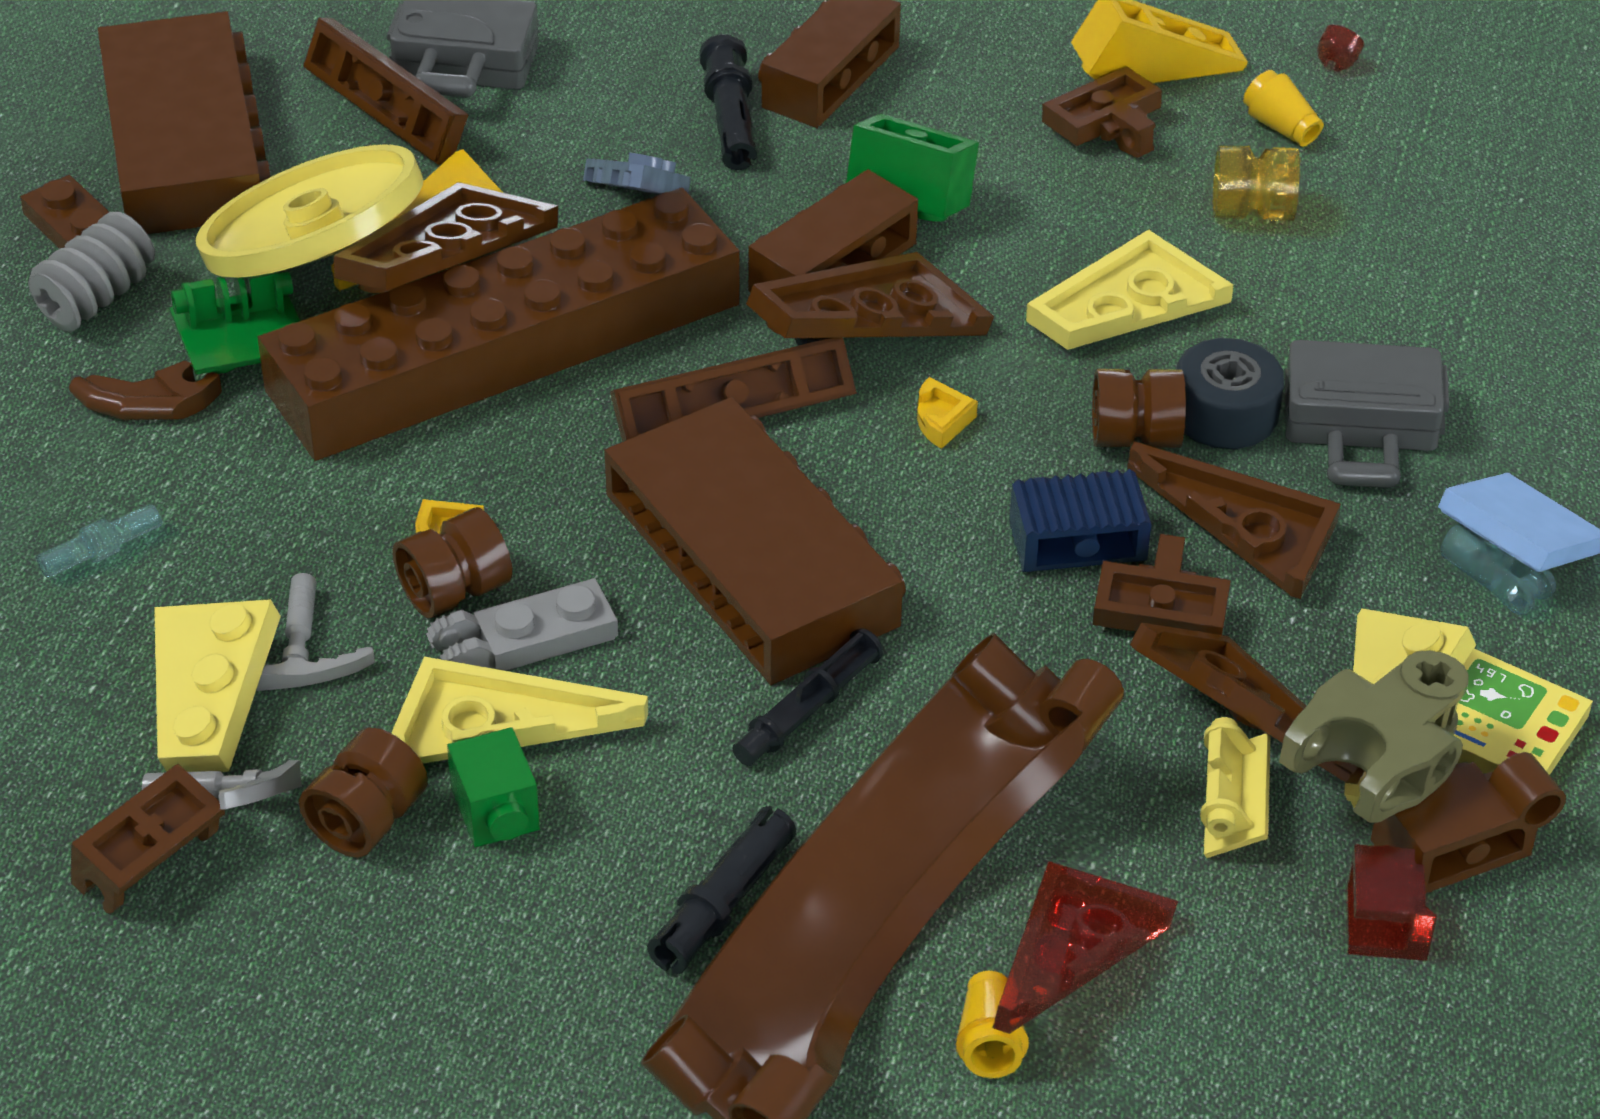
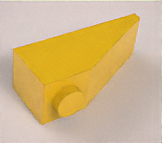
[1071,0,1248,83]

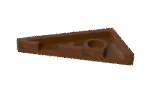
[1127,441,1341,599]

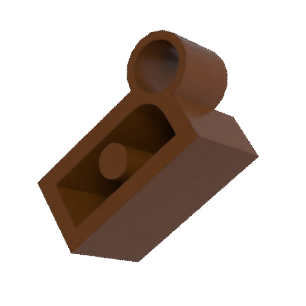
[1370,752,1566,898]

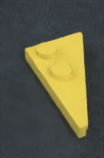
[391,656,648,764]

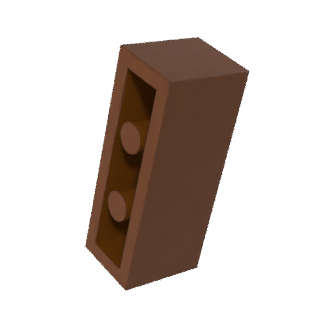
[758,0,901,128]
[748,169,918,292]

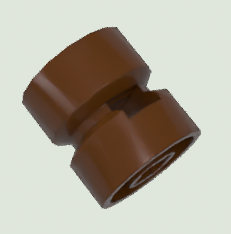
[1092,369,1186,448]
[392,507,512,618]
[299,727,428,858]

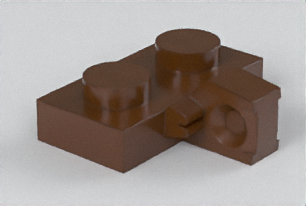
[1042,66,1162,158]
[1092,534,1231,635]

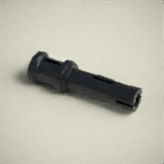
[699,34,757,171]

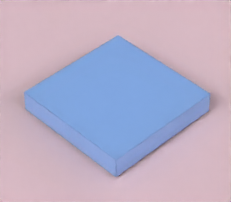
[1438,473,1600,572]

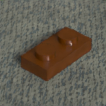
[20,174,109,249]

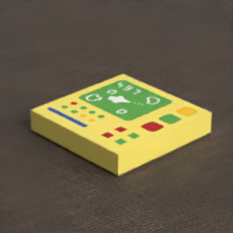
[1454,649,1593,775]

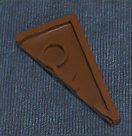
[1130,622,1365,784]

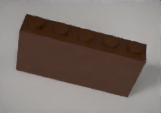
[97,11,270,234]
[604,397,906,685]

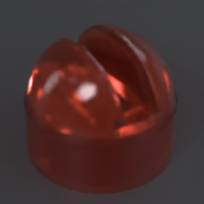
[1317,24,1365,72]

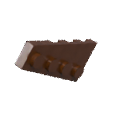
[334,182,558,293]
[746,252,995,338]

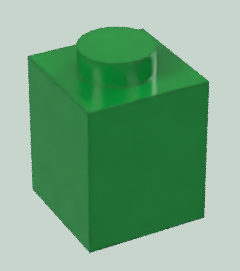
[447,727,540,848]

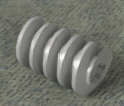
[28,212,156,333]

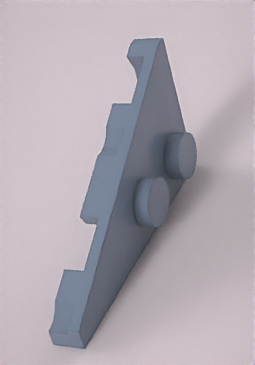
[583,153,691,194]

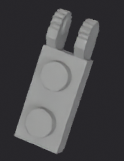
[426,578,618,671]

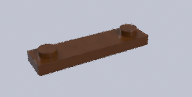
[303,17,469,164]
[610,338,857,442]

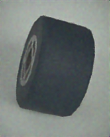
[1176,338,1284,449]

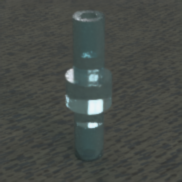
[36,504,162,578]

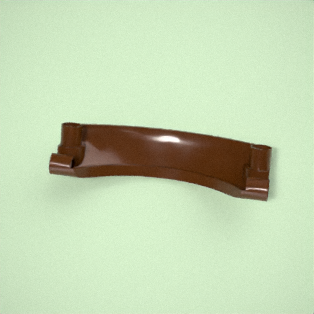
[641,633,1124,1119]

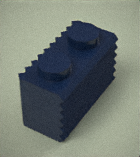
[1009,469,1152,572]

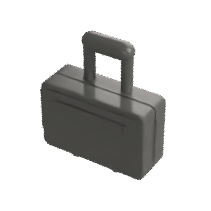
[387,0,539,97]
[1285,340,1449,488]

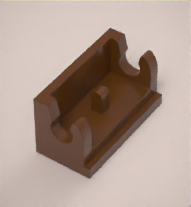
[71,763,225,914]

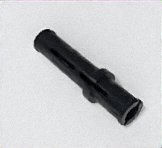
[647,806,797,974]

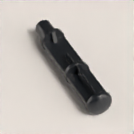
[732,628,883,766]

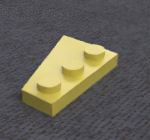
[1026,230,1234,350]
[154,599,281,772]

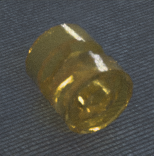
[1212,145,1300,222]

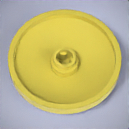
[196,145,423,278]

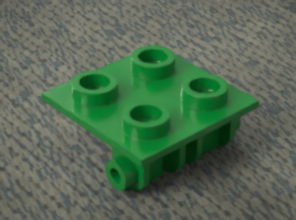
[169,271,300,375]

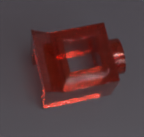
[1346,844,1437,961]

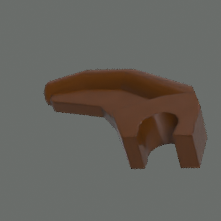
[69,361,222,420]

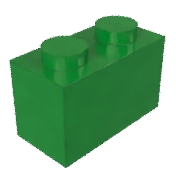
[846,114,979,222]

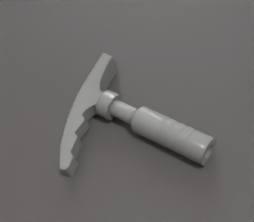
[256,573,375,691]
[142,760,302,809]

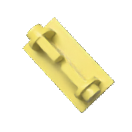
[1200,717,1271,858]

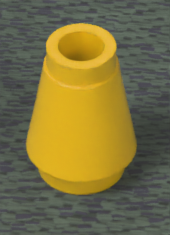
[1243,70,1324,147]
[956,971,1029,1078]

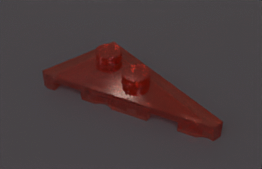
[992,861,1178,1034]

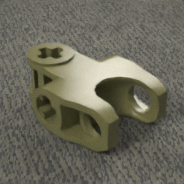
[1279,650,1469,823]

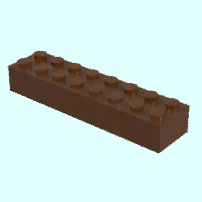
[257,187,740,461]

